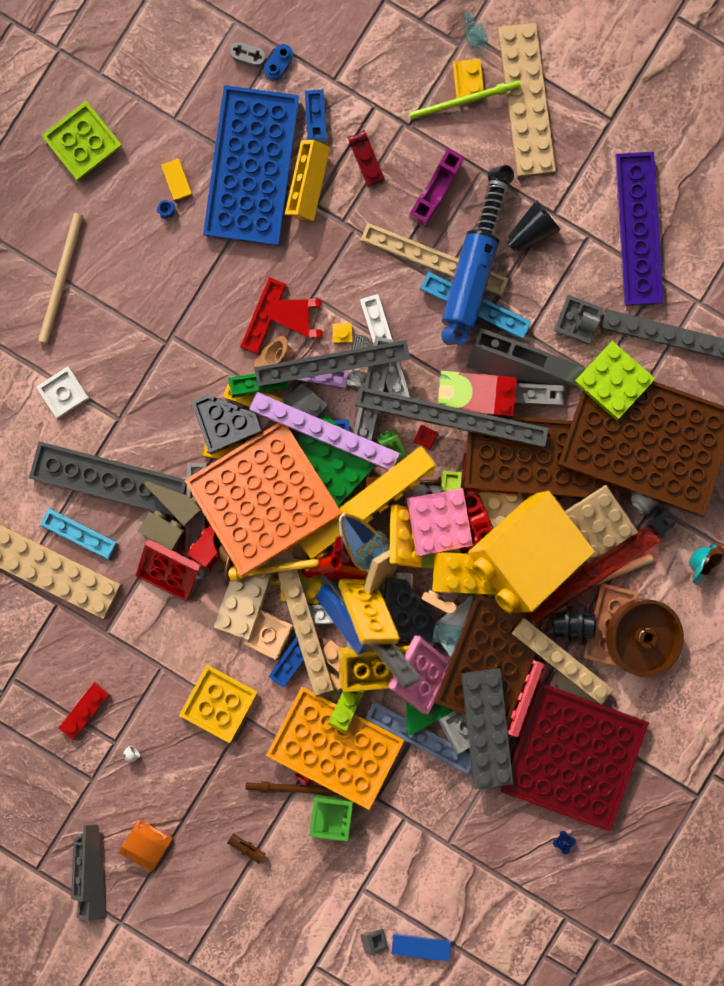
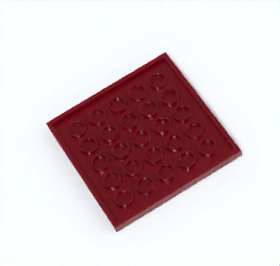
[500,682,649,832]

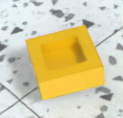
[333,323,352,343]

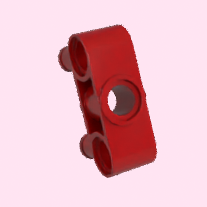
[460,493,493,554]

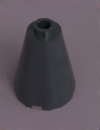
[507,200,561,251]

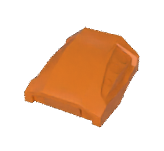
[118,819,173,872]

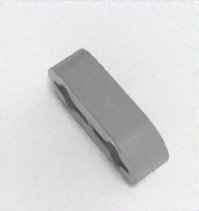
[230,42,266,67]

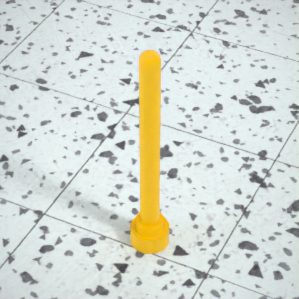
[229,559,319,582]

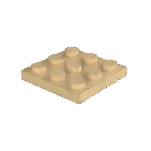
[565,485,638,563]

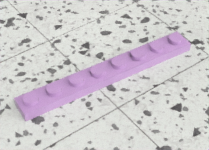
[249,392,399,471]

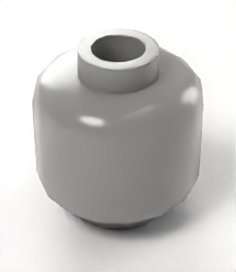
[631,494,659,515]

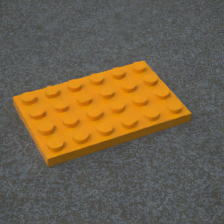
[266,687,404,810]

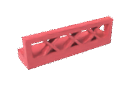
[507,660,549,737]

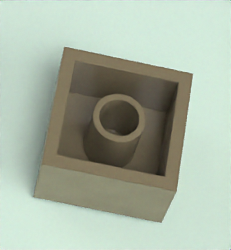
[137,510,186,551]

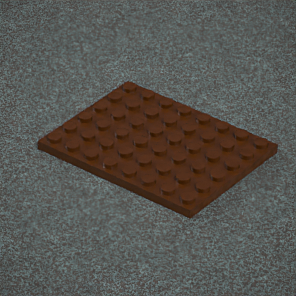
[557,360,724,518]

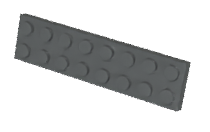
[29,441,187,516]

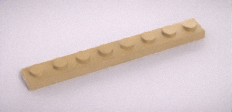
[273,548,333,695]

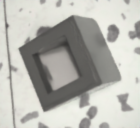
[361,929,388,954]

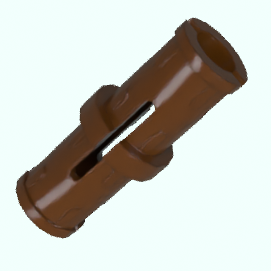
[227,833,266,864]

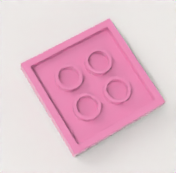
[407,488,473,556]
[389,636,449,715]

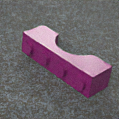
[409,148,465,227]

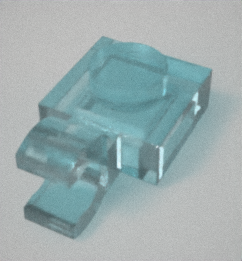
[463,11,488,49]

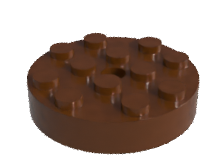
[606,599,684,677]

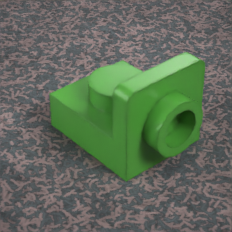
[377,430,406,460]

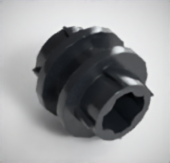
[554,606,596,645]

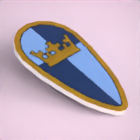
[340,513,387,572]

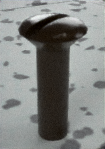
[419,476,442,486]

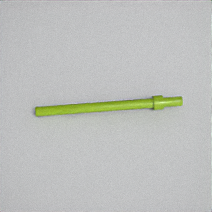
[409,80,521,120]

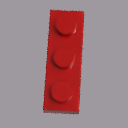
[58,682,110,740]

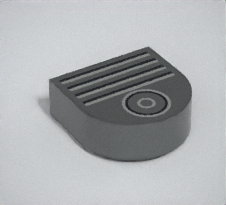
[351,334,371,350]

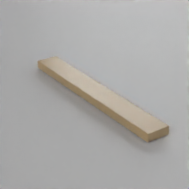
[360,223,509,297]

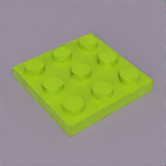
[41,101,122,181]
[574,341,655,420]

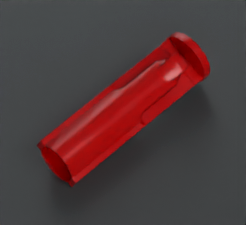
[302,555,342,578]

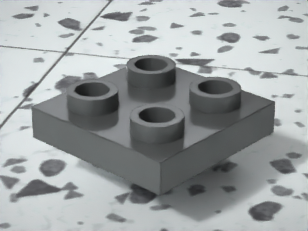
[554,295,603,344]

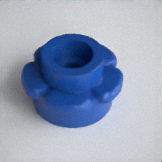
[157,200,175,219]

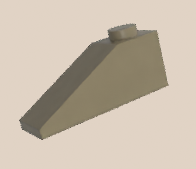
[144,481,202,526]

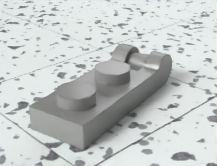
[515,383,565,405]

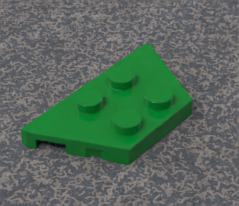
[405,701,455,737]

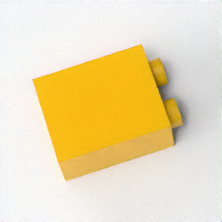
[468,491,595,613]

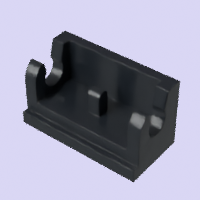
[644,509,675,538]

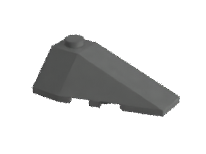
[274,382,328,439]

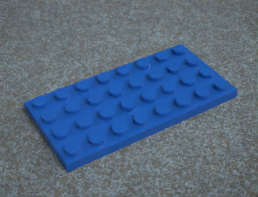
[203,85,299,246]

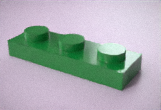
[228,373,289,398]

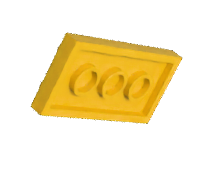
[338,579,399,644]

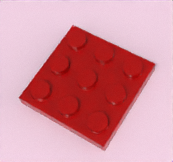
[135,539,201,602]

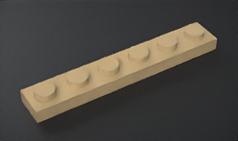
[512,618,613,704]

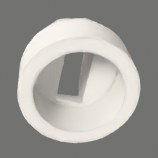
[123,745,140,763]

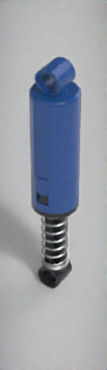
[441,165,514,346]

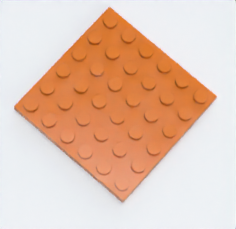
[185,423,342,577]

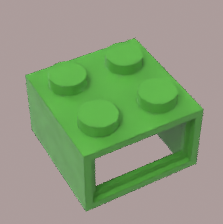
[309,794,353,841]

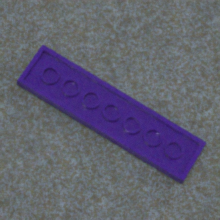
[615,152,664,306]

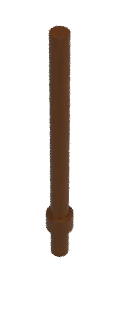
[245,781,339,795]

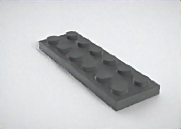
[461,668,513,790]

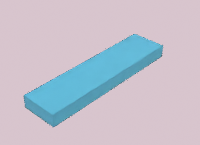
[40,508,117,560]

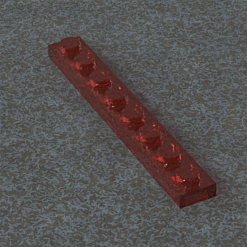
[525,526,659,625]

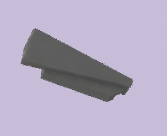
[71,824,106,921]

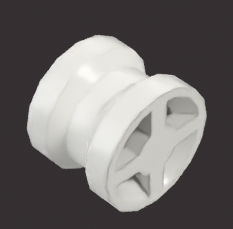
[346,370,367,388]

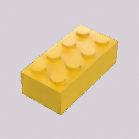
[432,553,498,595]
[338,642,411,692]

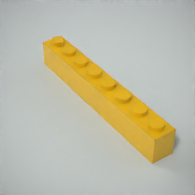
[299,446,437,560]

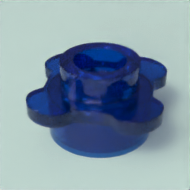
[553,831,576,854]

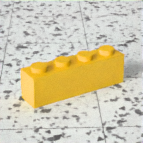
[285,140,330,221]

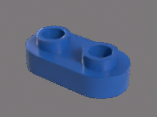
[264,44,293,81]

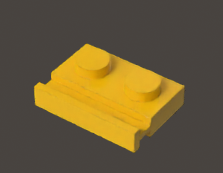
[453,59,483,99]

